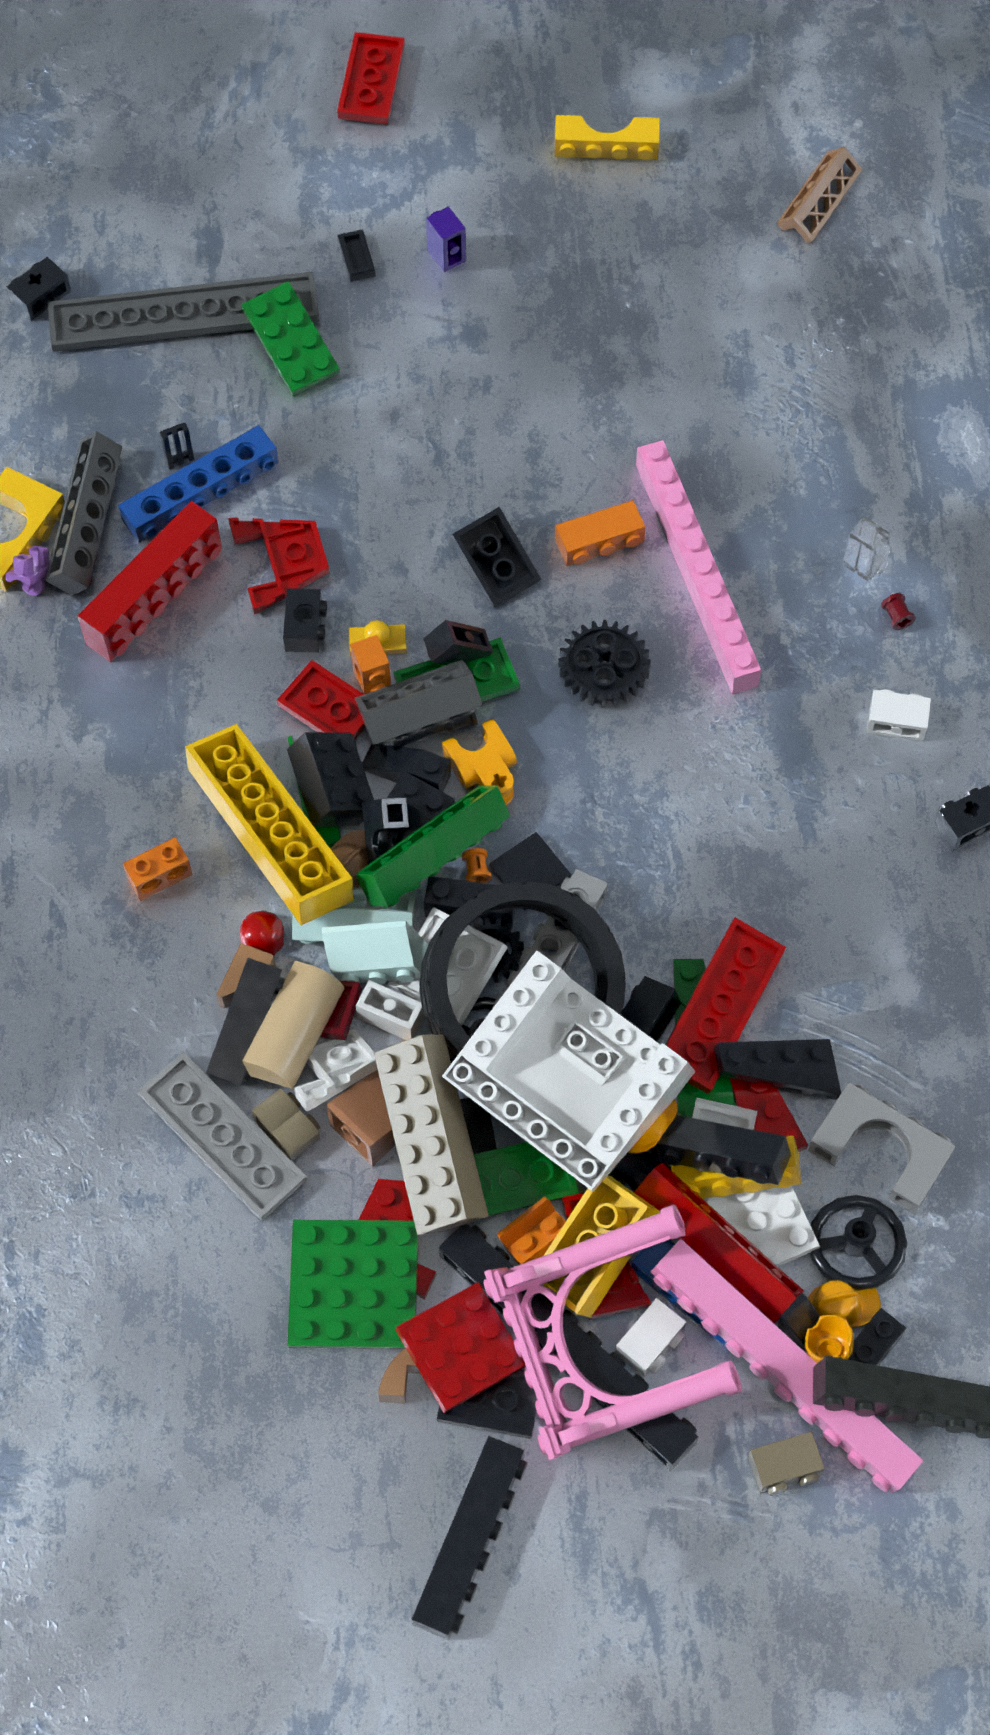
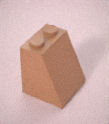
[326,1069,396,1167]

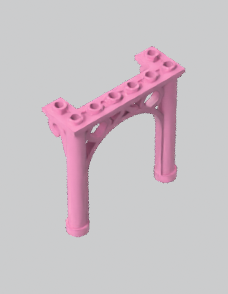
[484,1205,742,1460]

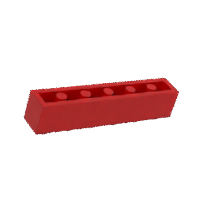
[634,1163,804,1324]

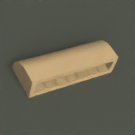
[242,961,345,1089]

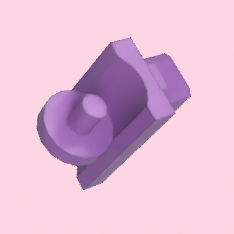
[6,546,50,596]

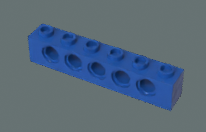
[118,425,279,543]

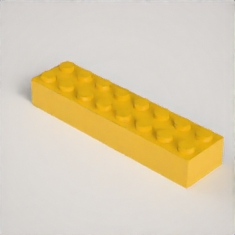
[185,724,354,925]

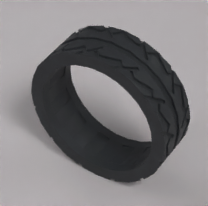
[419,881,626,1061]

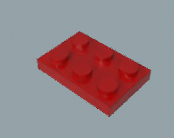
[276,660,365,740]

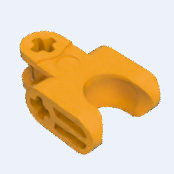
[442,719,517,805]

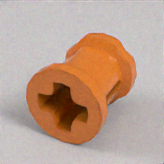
[461,848,492,883]

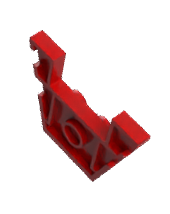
[228,517,330,615]
[358,1178,437,1300]

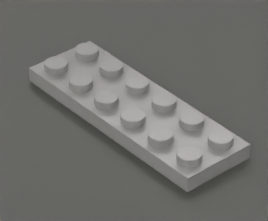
[137,1052,308,1221]

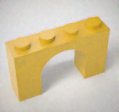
[0,467,65,592]

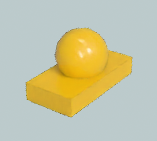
[349,620,407,657]

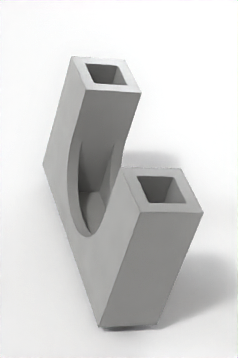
[808,1082,956,1215]

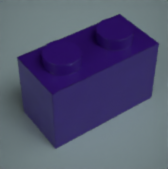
[426,206,466,272]

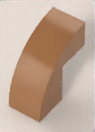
[378,1348,421,1404]

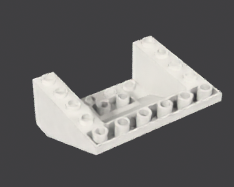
[442,950,695,1191]

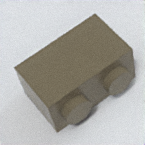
[748,1431,825,1496]

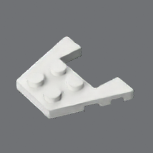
[295,1029,377,1111]

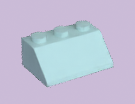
[322,921,428,984]

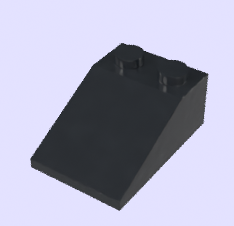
[446,507,542,608]
[387,772,455,844]

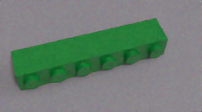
[356,785,511,908]

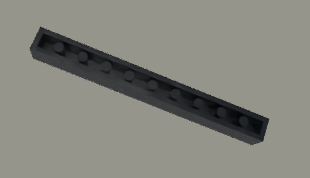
[438,1224,699,1471]

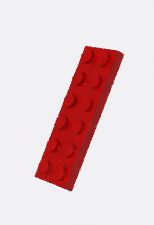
[665,917,786,1094]

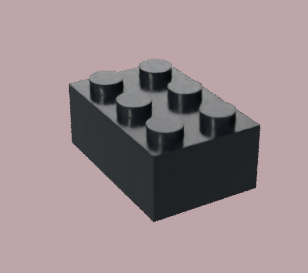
[287,732,374,827]

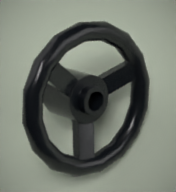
[810,1195,908,1291]

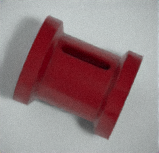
[881,593,916,630]

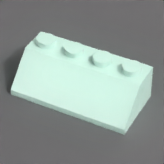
[292,888,417,944]

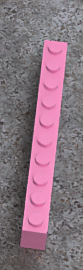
[636,440,761,694]
[651,1239,924,1494]

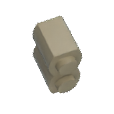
[252,1088,320,1161]

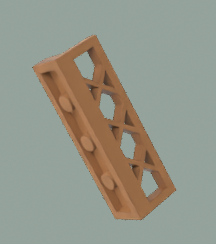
[776,146,863,243]

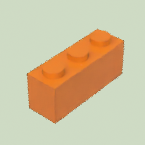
[555,500,646,566]

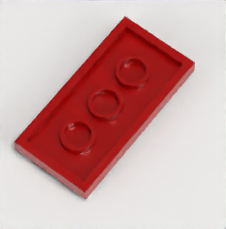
[337,32,405,124]

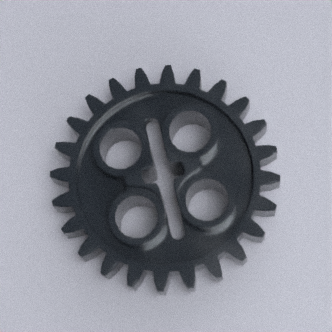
[558,620,651,707]

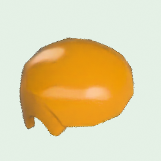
[805,1315,854,1363]

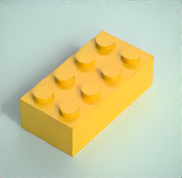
[542,1175,660,1318]

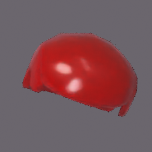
[239,910,284,955]

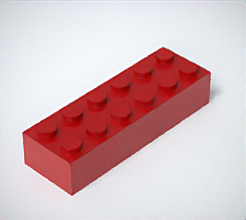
[78,501,222,662]

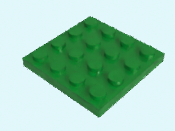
[287,1220,419,1349]

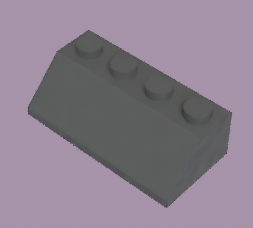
[355,660,483,745]

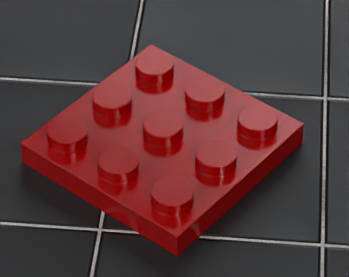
[395,1282,526,1413]

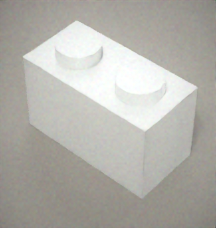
[866,689,931,742]
[356,980,424,1040]
[615,1298,686,1378]

